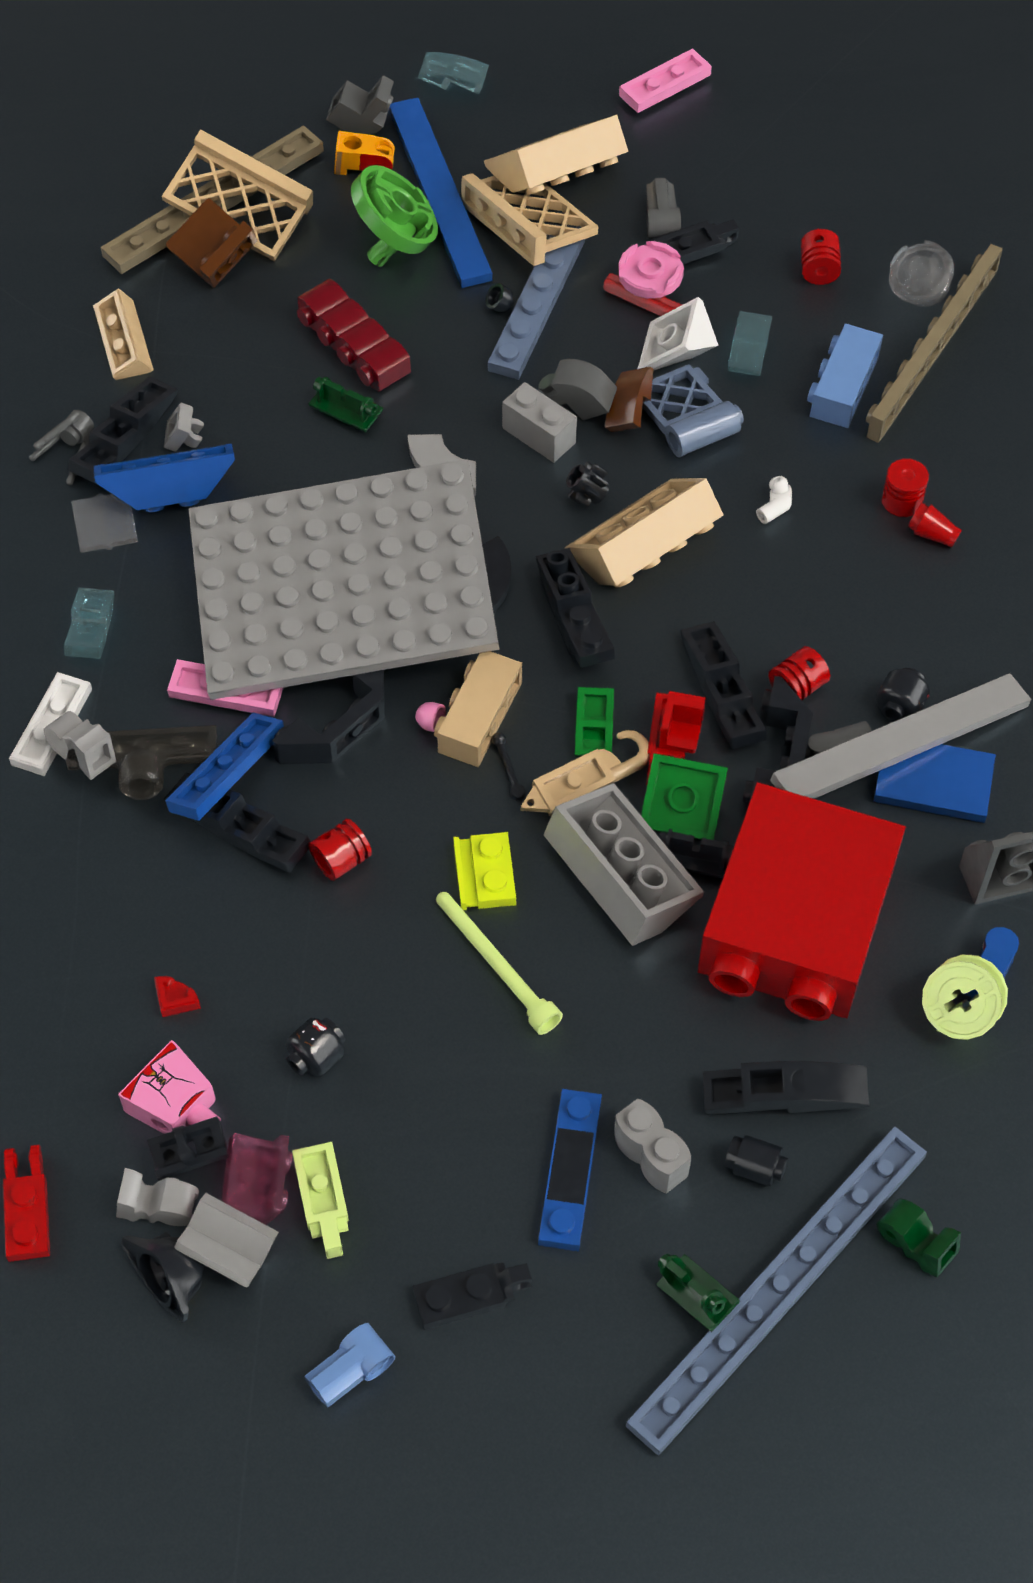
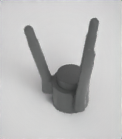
[29,410,94,485]

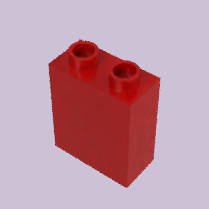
[697,782,906,1021]

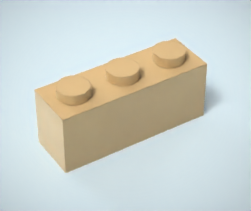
[434,651,522,768]

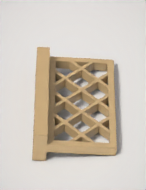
[162,129,313,262]
[461,173,598,266]

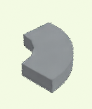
[408,434,476,496]

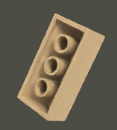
[484,115,629,196]
[565,478,723,588]

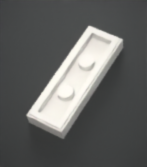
[9,672,92,776]

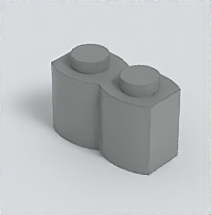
[614,1098,691,1194]

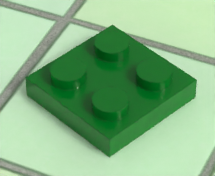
[641,753,728,840]

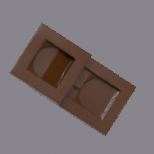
[605,367,654,432]

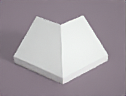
[638,297,718,371]

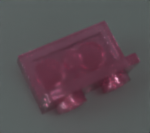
[221,1133,292,1225]

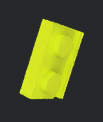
[453,832,516,910]

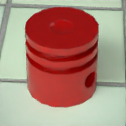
[801,229,841,285]
[882,458,929,517]
[768,646,830,700]
[308,818,372,881]

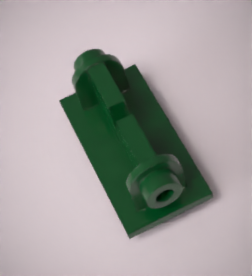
[308,377,384,432]
[656,1254,740,1332]

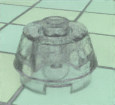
[889,240,954,307]

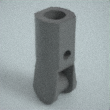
[806,721,872,759]

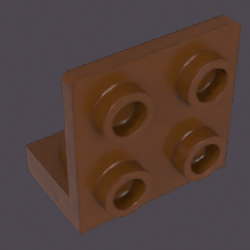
[166,198,257,289]

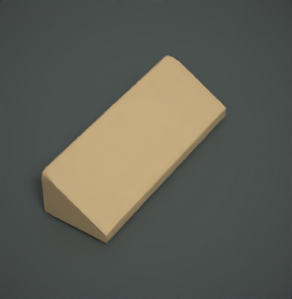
[93,288,153,380]

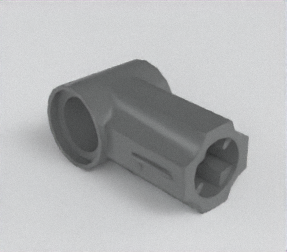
[646,178,681,238]

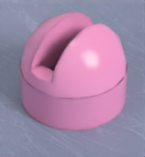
[415,702,446,732]

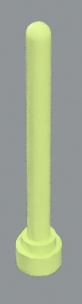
[436,892,563,1035]

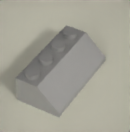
[544,783,704,946]

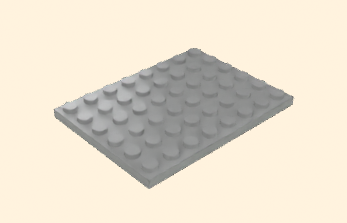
[189,459,499,700]

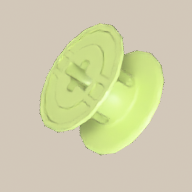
[922,954,1008,1040]

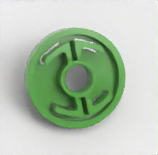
[351,165,438,267]

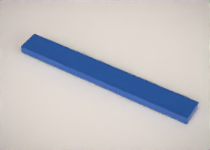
[389,97,493,288]

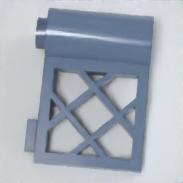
[642,364,744,457]

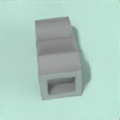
[44,711,116,780]
[116,1168,199,1226]

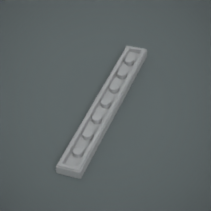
[770,673,1031,799]

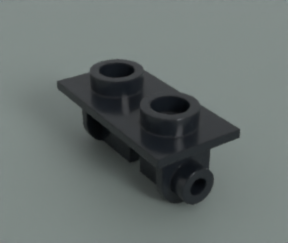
[659,829,734,879]

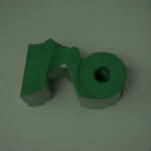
[876,1198,961,1278]

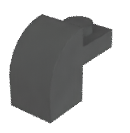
[326,75,394,135]
[538,359,617,421]

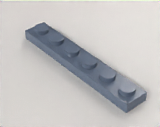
[488,224,585,380]

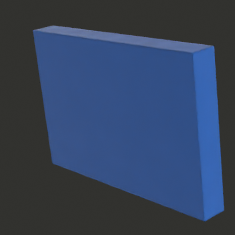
[873,744,996,823]

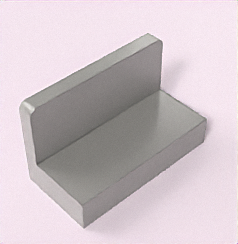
[174,1193,279,1287]

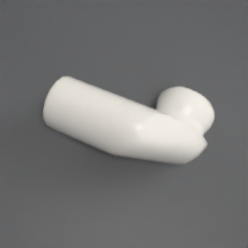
[756,476,792,524]

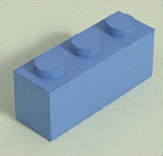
[807,323,883,428]

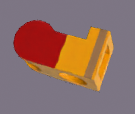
[334,131,395,175]

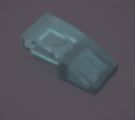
[418,52,489,94]
[728,311,772,376]
[64,587,115,659]

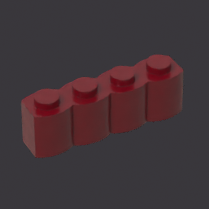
[297,279,411,392]

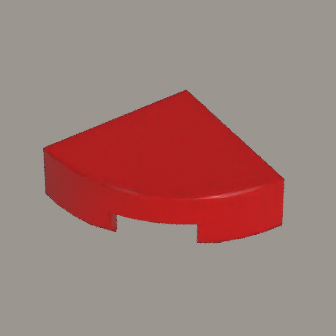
[154,976,201,1017]

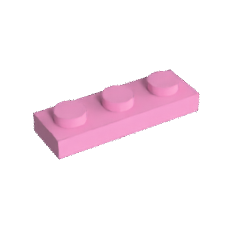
[619,48,712,113]
[167,659,284,717]

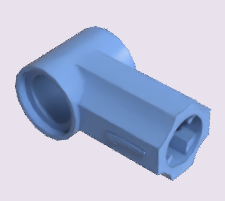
[305,1323,395,1408]

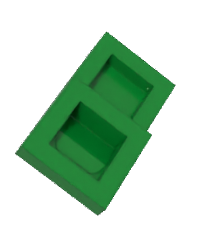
[575,687,614,757]

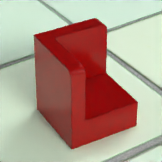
[659,691,706,754]

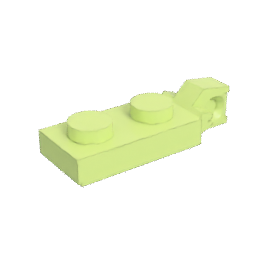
[292,1142,349,1259]

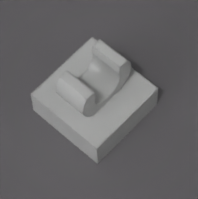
[164,402,204,452]

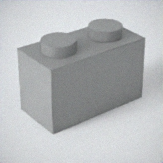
[502,382,577,463]

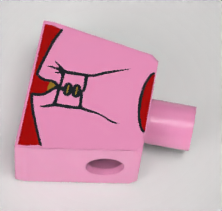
[118,1040,221,1134]

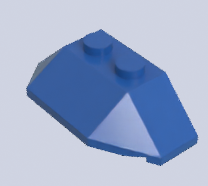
[94,444,235,512]

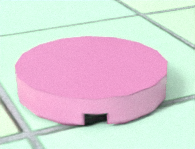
[618,241,684,299]

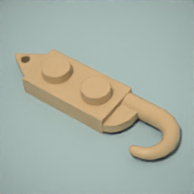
[520,730,650,816]

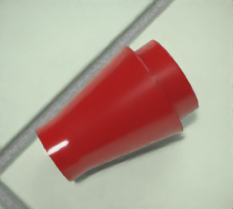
[907,502,962,548]

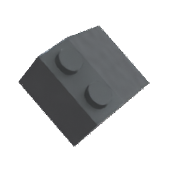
[959,831,1033,904]

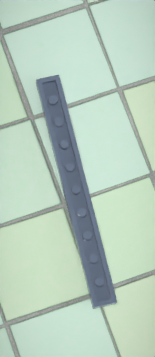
[626,1126,927,1456]

